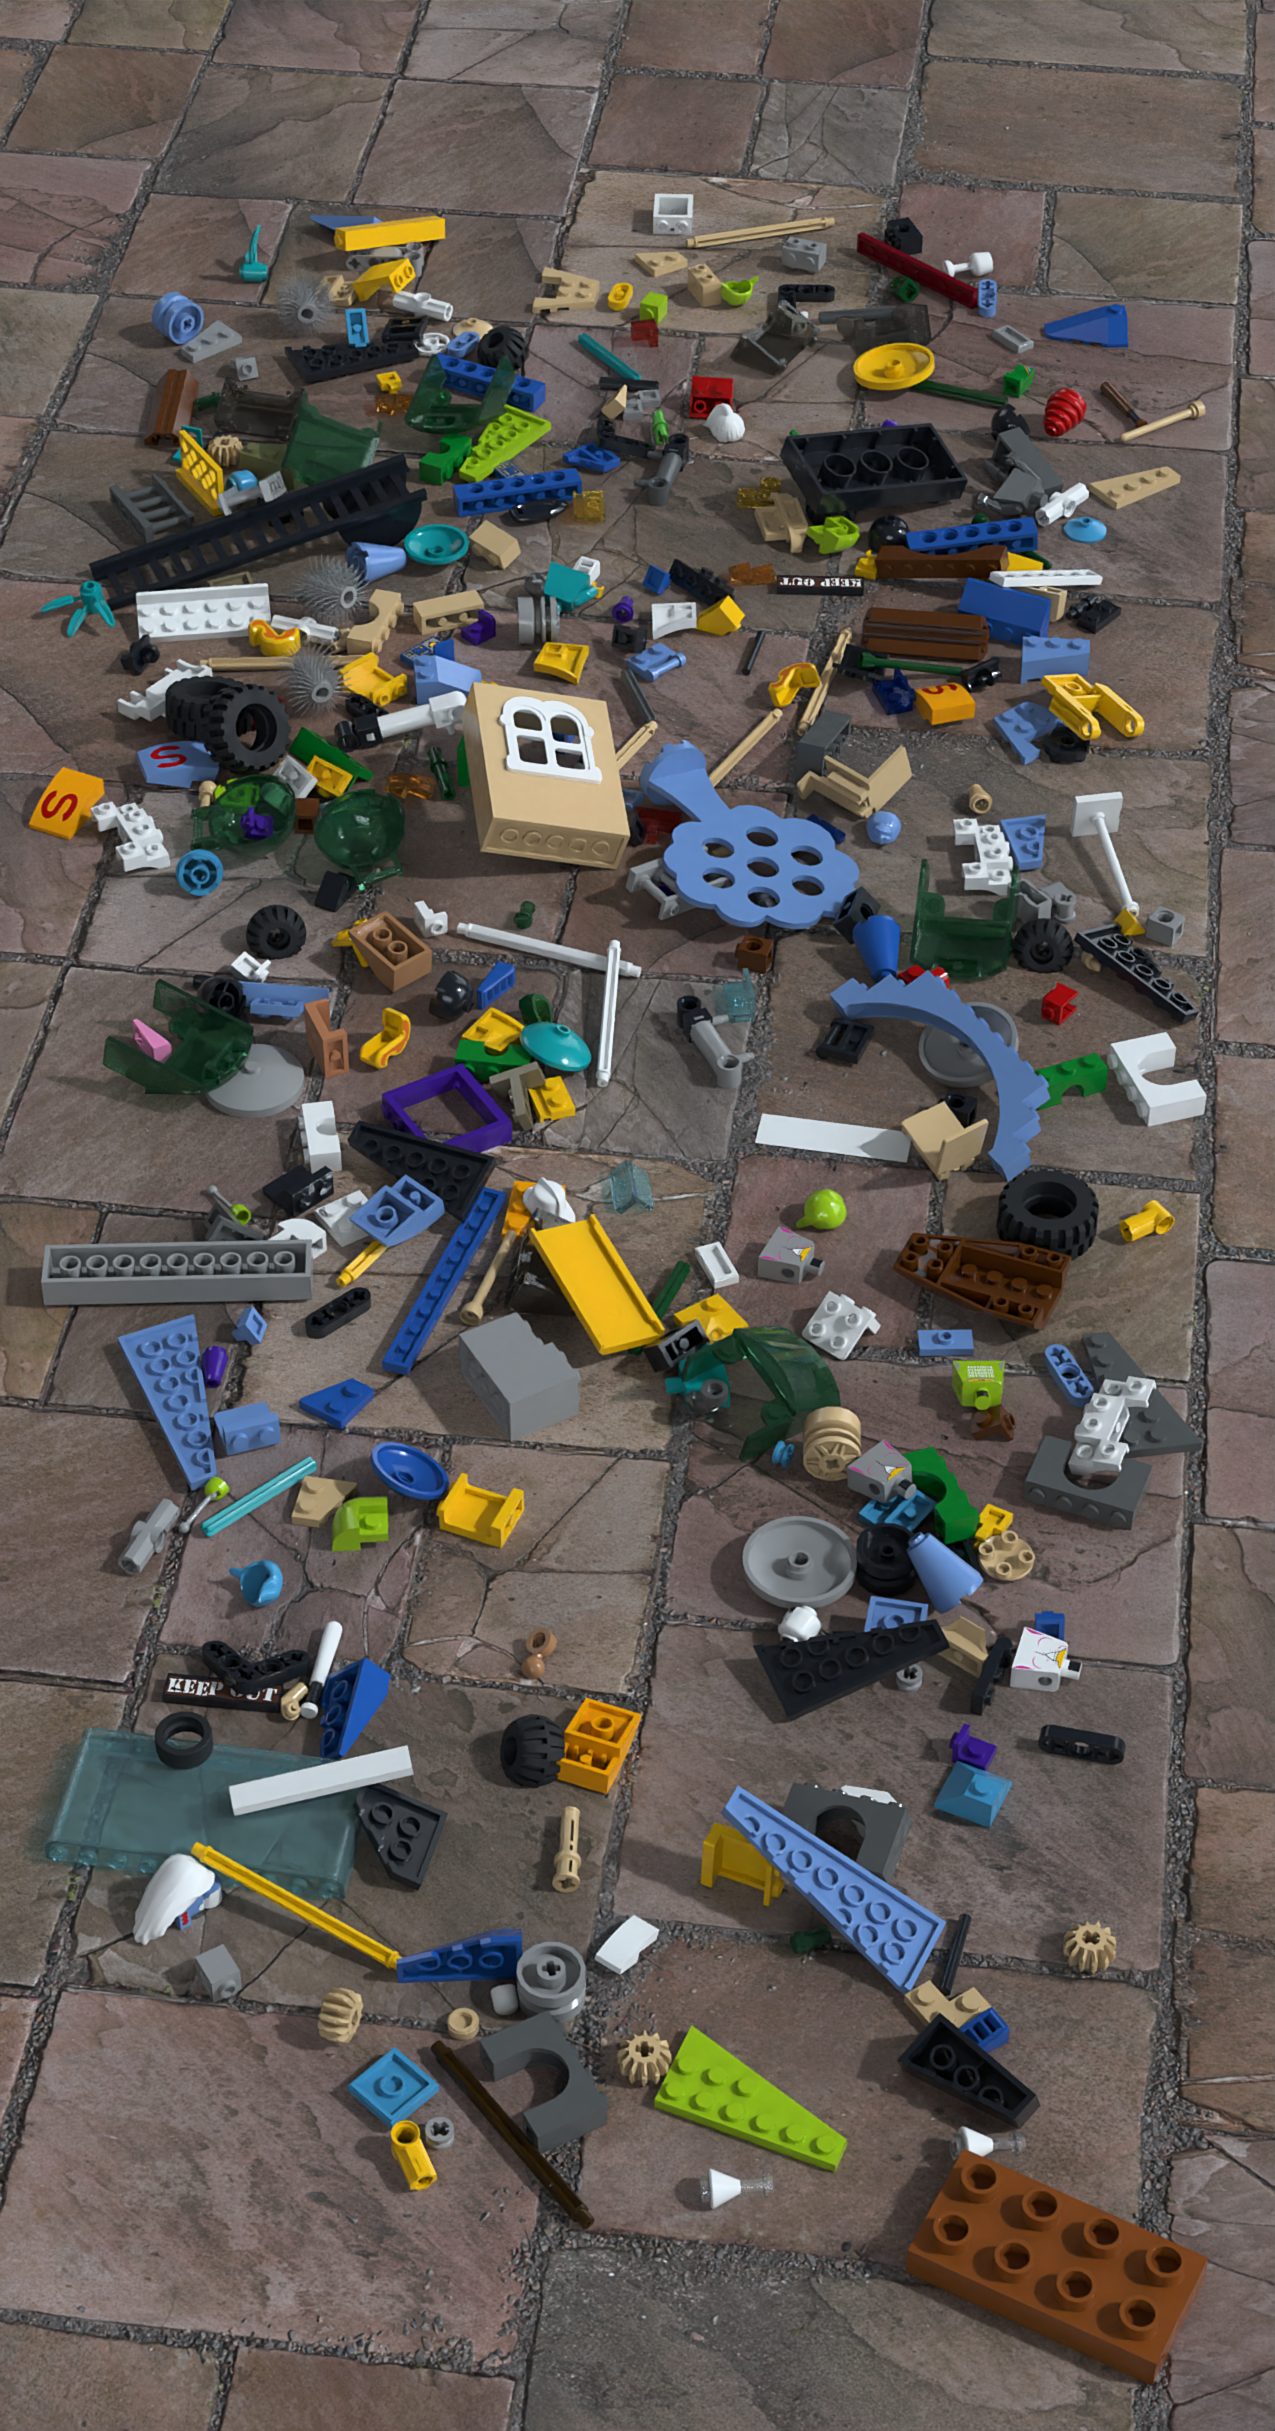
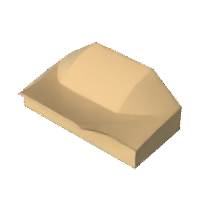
[937,1616,988,1678]

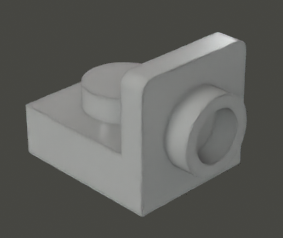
[230,355,259,381]

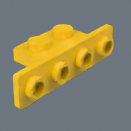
[278,756,357,808]

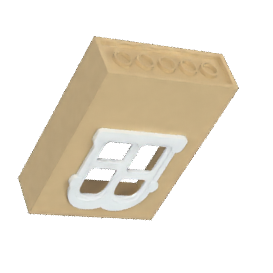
[461,682,630,870]

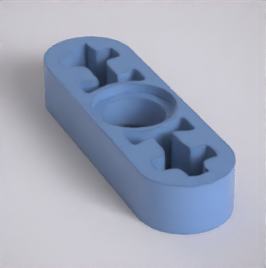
[978,279,997,318]
[1044,1344,1093,1408]

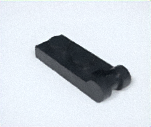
[970,1637,1013,1716]

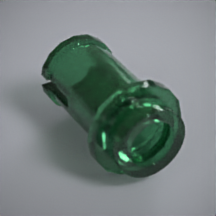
[195,392,222,411]
[514,901,536,929]
[790,1924,832,1955]

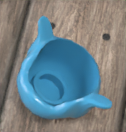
[229,1560,283,1607]

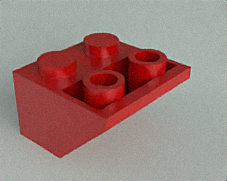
[689,376,734,419]

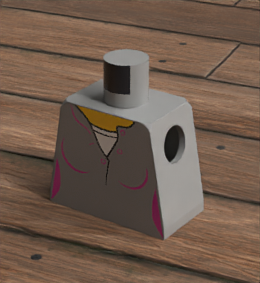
[758,1226,825,1284]
[847,1440,916,1503]

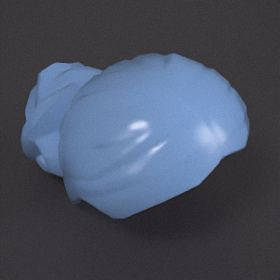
[866,811,901,845]

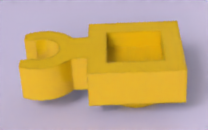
[855,550,878,580]

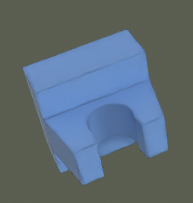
[232,1306,268,1346]

